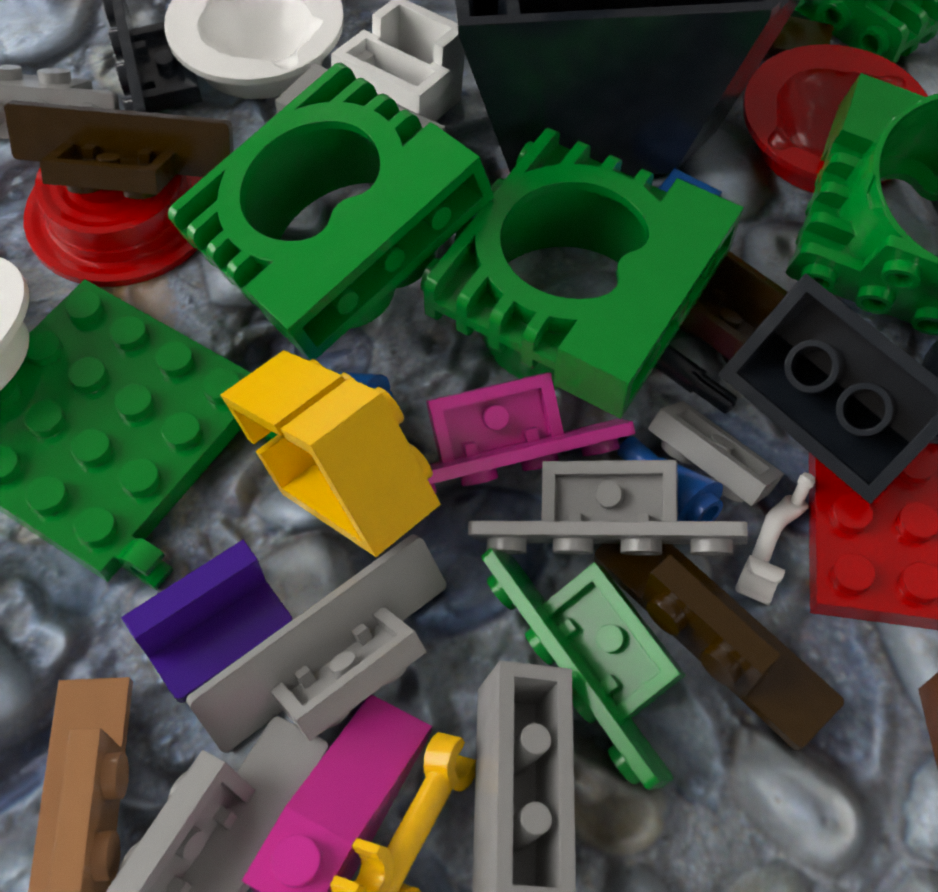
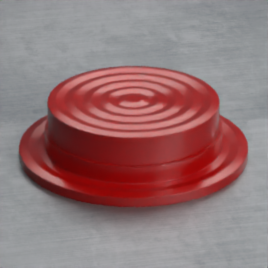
[742,44,928,193]
[23,168,203,287]

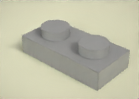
[648,401,784,506]

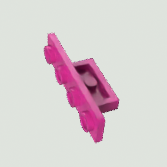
[426,373,636,493]

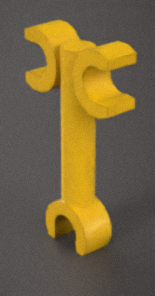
[330,732,476,892]

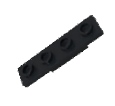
[102,0,203,113]

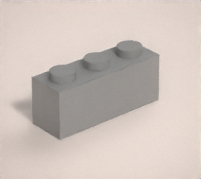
[472,660,576,892]

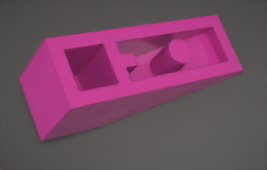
[241,694,433,892]

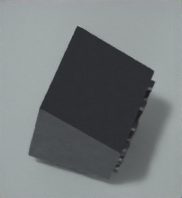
[455,0,800,176]

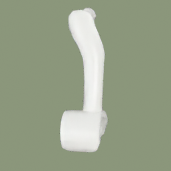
[735,472,815,606]

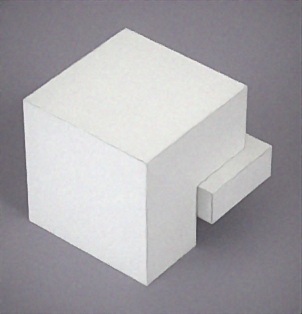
[331,0,465,122]

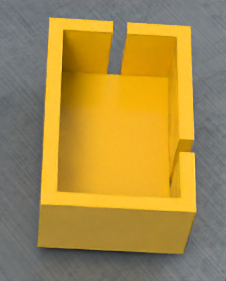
[221,350,441,557]

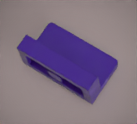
[121,539,293,703]

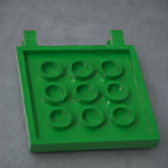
[0,279,277,591]

